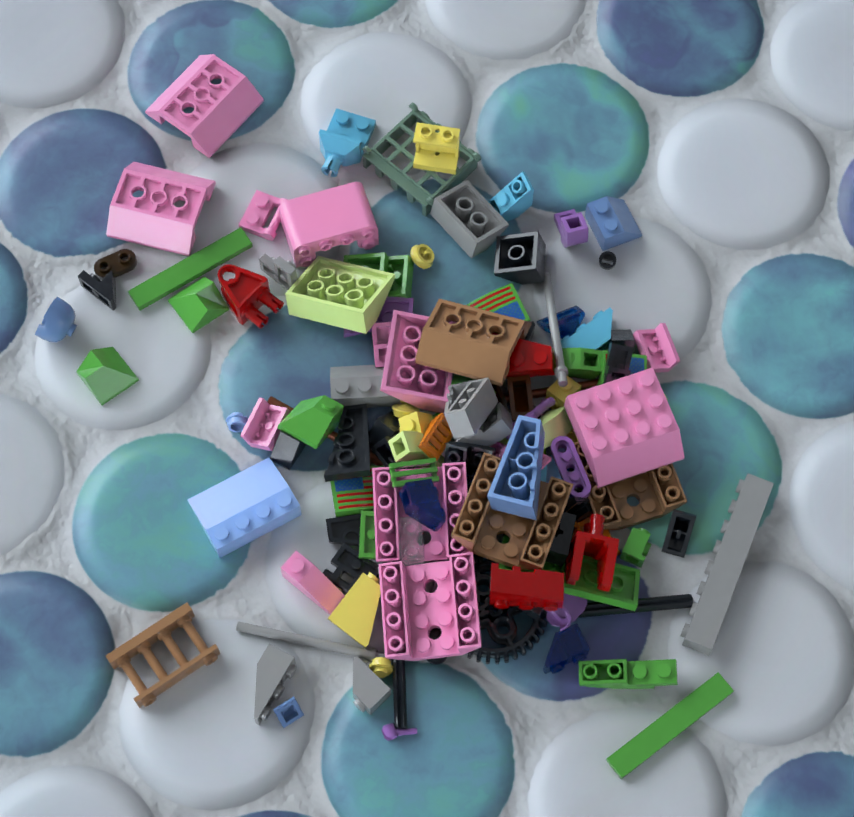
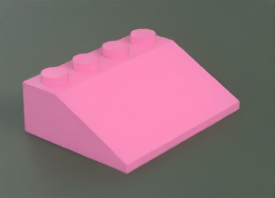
[380,310,457,413]

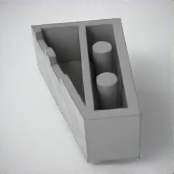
[444,377,498,439]

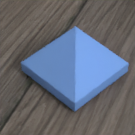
[273,696,304,728]

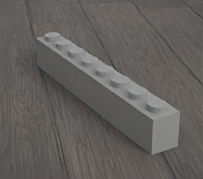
[681,473,774,656]

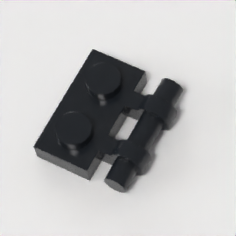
[323,543,379,595]

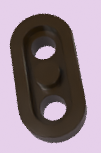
[94,249,137,280]

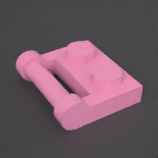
[239,190,287,241]

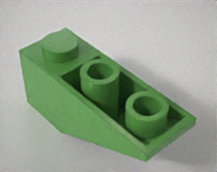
[552,348,603,380]

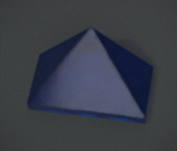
[536,305,585,339]

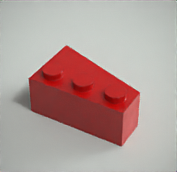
[492,333,555,379]
[490,563,564,611]

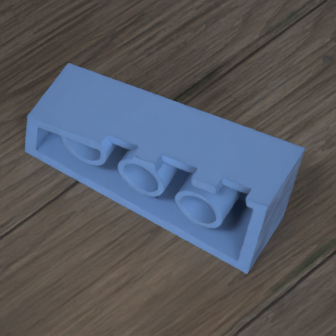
[487,415,545,520]

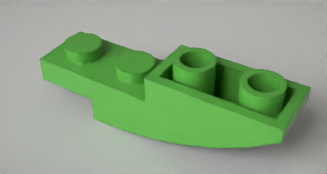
[579,659,678,689]

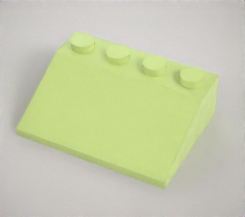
[285,256,395,334]

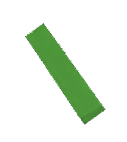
[128,227,253,311]
[606,672,734,780]

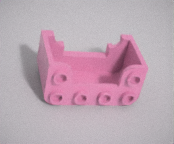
[279,182,379,268]

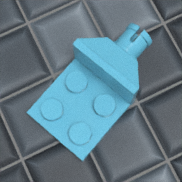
[319,108,376,177]

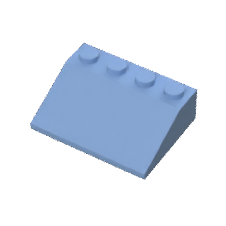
[188,458,302,558]

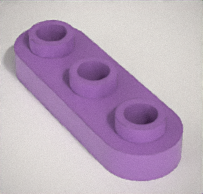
[551,436,591,498]

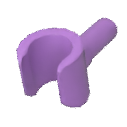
[382,723,417,741]

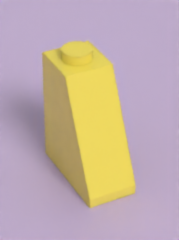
[328,572,381,648]

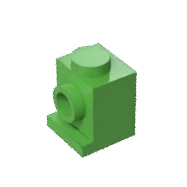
[620,527,652,568]

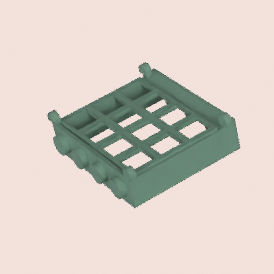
[362,102,481,217]

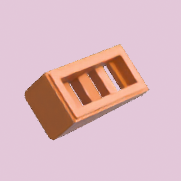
[418,413,453,461]

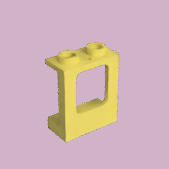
[413,122,460,175]

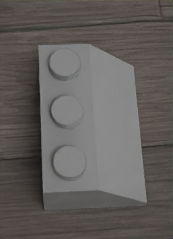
[430,180,509,259]
[330,365,400,408]

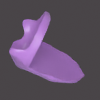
[546,593,587,631]

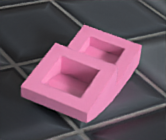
[371,322,391,368]

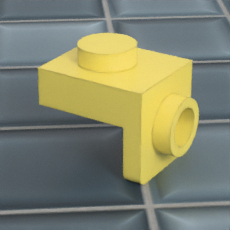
[545,376,581,410]

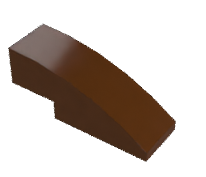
[507,375,534,422]

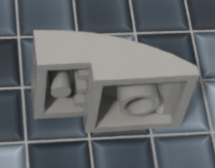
[442,402,513,457]

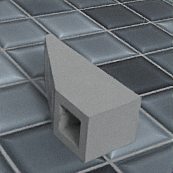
[254,643,297,725]

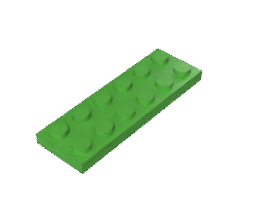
[499,535,640,611]

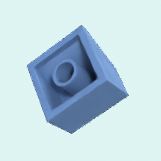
[585,196,642,251]

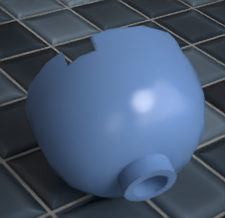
[35,297,77,342]

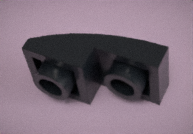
[444,442,496,469]

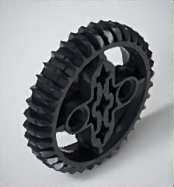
[467,556,548,665]

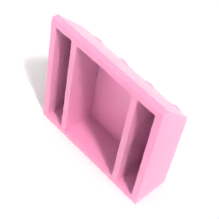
[564,367,685,488]

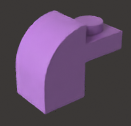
[554,209,588,248]

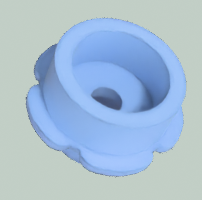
[226,412,248,432]

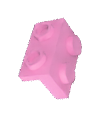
[633,323,680,373]
[241,398,291,451]

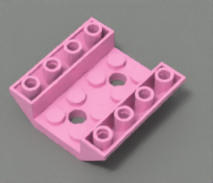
[145,54,264,158]
[106,162,216,256]
[372,462,470,563]
[379,552,482,661]

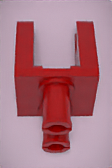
[217,264,284,329]
[565,514,619,592]

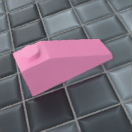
[281,551,345,615]

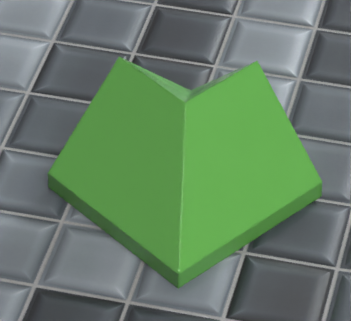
[168,277,229,334]
[76,347,139,405]

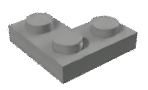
[259,254,298,291]

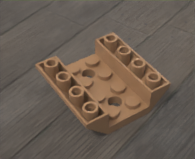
[415,299,531,386]
[574,441,687,530]
[451,452,574,570]

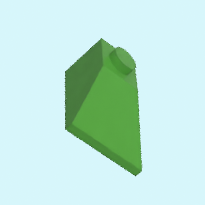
[277,395,344,449]

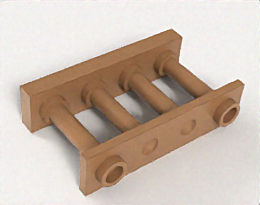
[106,602,220,708]

